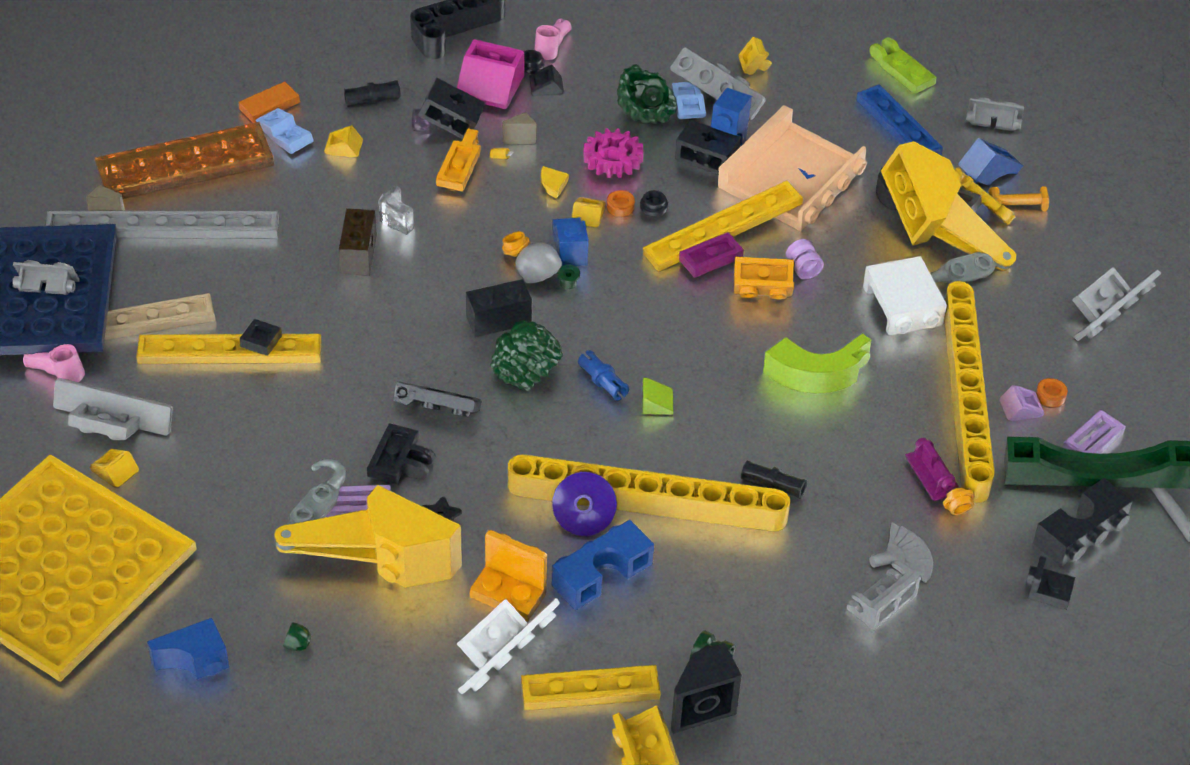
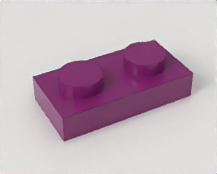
[679,232,744,278]

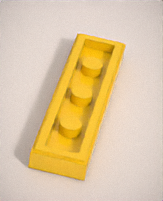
[521,665,661,710]

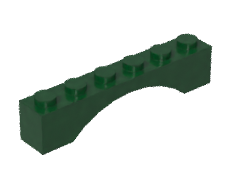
[1004,437,1190,489]

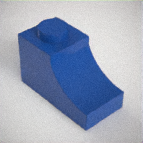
[711,88,752,146]
[958,138,1023,186]
[552,217,589,266]
[147,618,229,680]

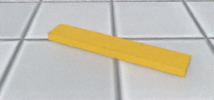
[643,180,803,272]
[136,334,322,364]

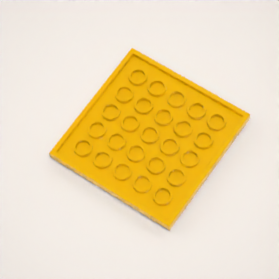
[0,454,197,682]

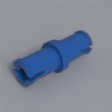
[578,350,629,401]

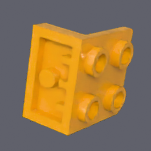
[470,530,547,622]

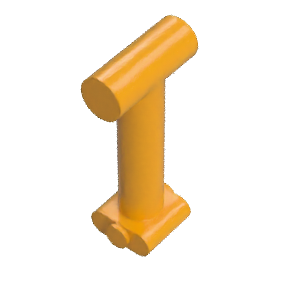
[988,186,1049,214]

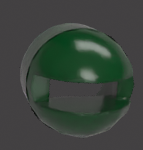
[283,622,311,652]

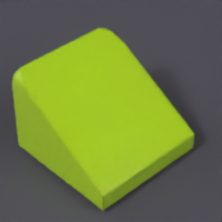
[642,378,673,415]

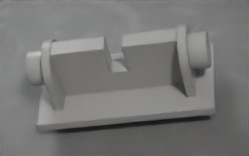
[966,97,1025,132]
[13,260,79,295]

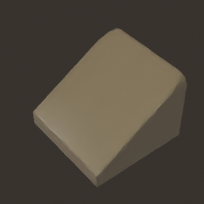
[502,112,537,145]
[86,185,125,211]

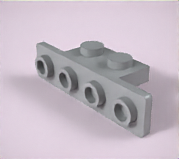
[670,48,766,121]
[1072,267,1161,341]
[53,378,173,440]

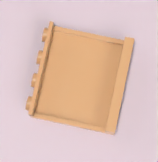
[718,105,867,232]

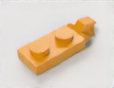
[436,128,481,192]

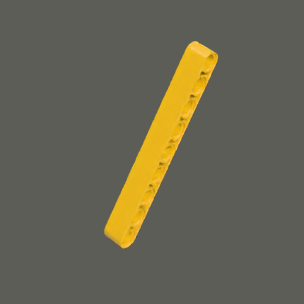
[944,281,995,503]
[508,455,790,531]

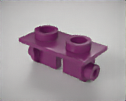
[905,437,960,502]

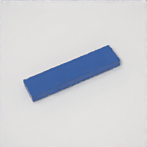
[856,84,943,155]

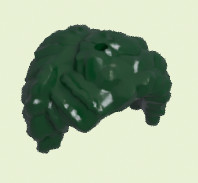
[617,64,677,124]
[490,320,563,391]

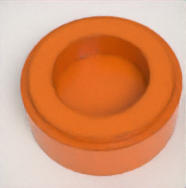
[606,190,635,217]
[1036,378,1068,408]

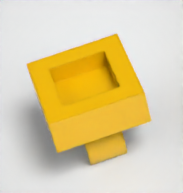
[738,36,772,75]

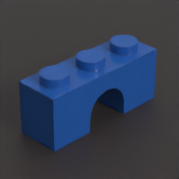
[551,520,654,611]

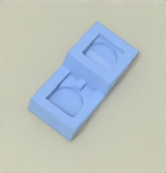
[672,82,706,119]
[256,108,314,154]

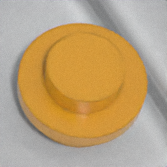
[502,231,531,257]
[943,487,975,515]

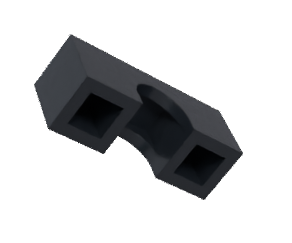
[1033,478,1133,567]

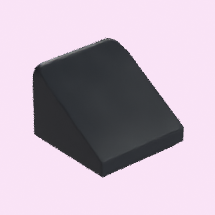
[529,64,564,96]

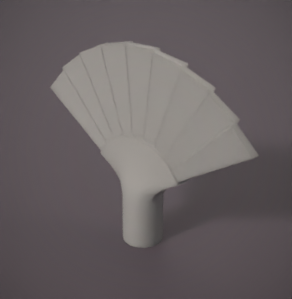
[869,522,933,583]

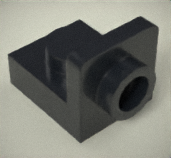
[1026,556,1076,610]

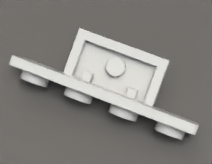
[457,598,560,694]

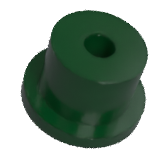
[557,264,580,289]

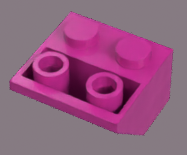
[457,39,525,109]

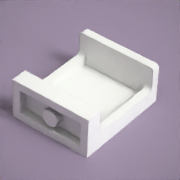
[863,256,947,335]

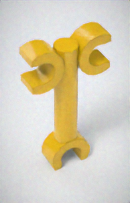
[955,167,1015,225]

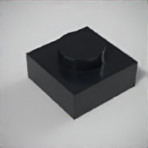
[240,319,282,356]

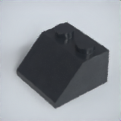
[671,643,742,734]

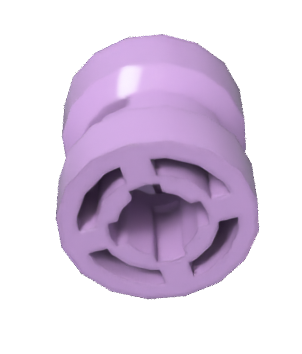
[786,239,824,280]

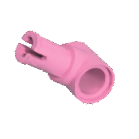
[534,18,571,60]
[23,344,85,382]

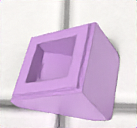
[999,385,1044,421]

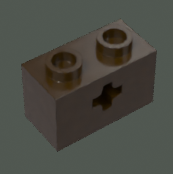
[339,208,377,276]

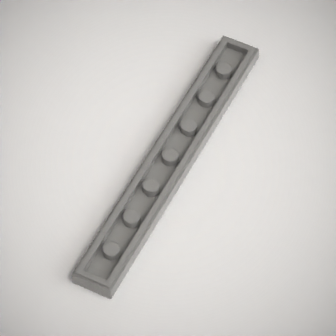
[45,211,279,238]

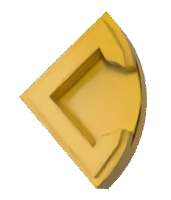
[541,166,569,198]

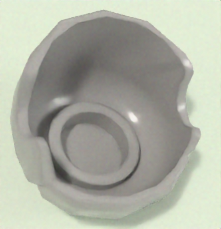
[515,242,562,284]

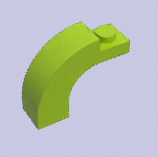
[763,333,871,393]

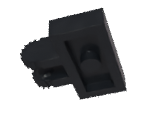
[367,423,436,484]

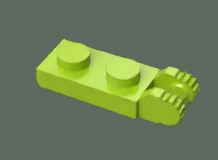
[869,37,937,94]

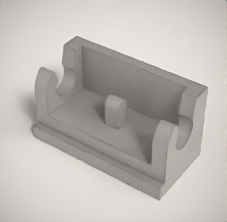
[846,560,921,630]

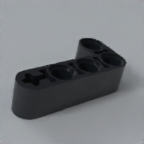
[410,0,505,59]

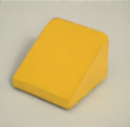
[324,125,363,157]
[572,197,606,228]
[89,449,139,487]

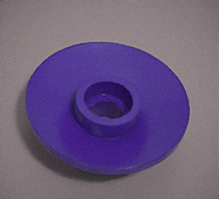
[552,472,617,536]

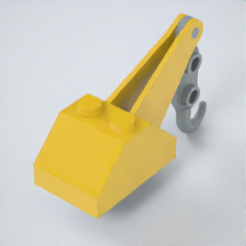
[881,141,1016,300]
[274,459,462,588]

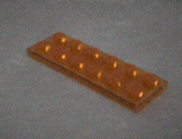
[95,122,274,199]

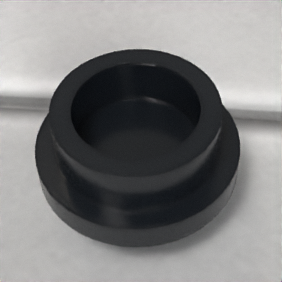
[524,50,544,74]
[640,190,668,216]

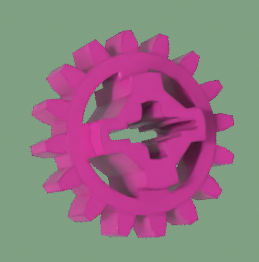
[583,128,644,178]

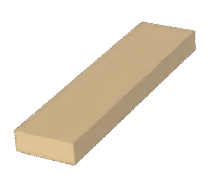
[105,293,215,340]

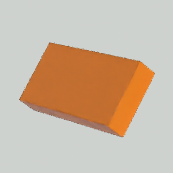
[238,81,300,124]

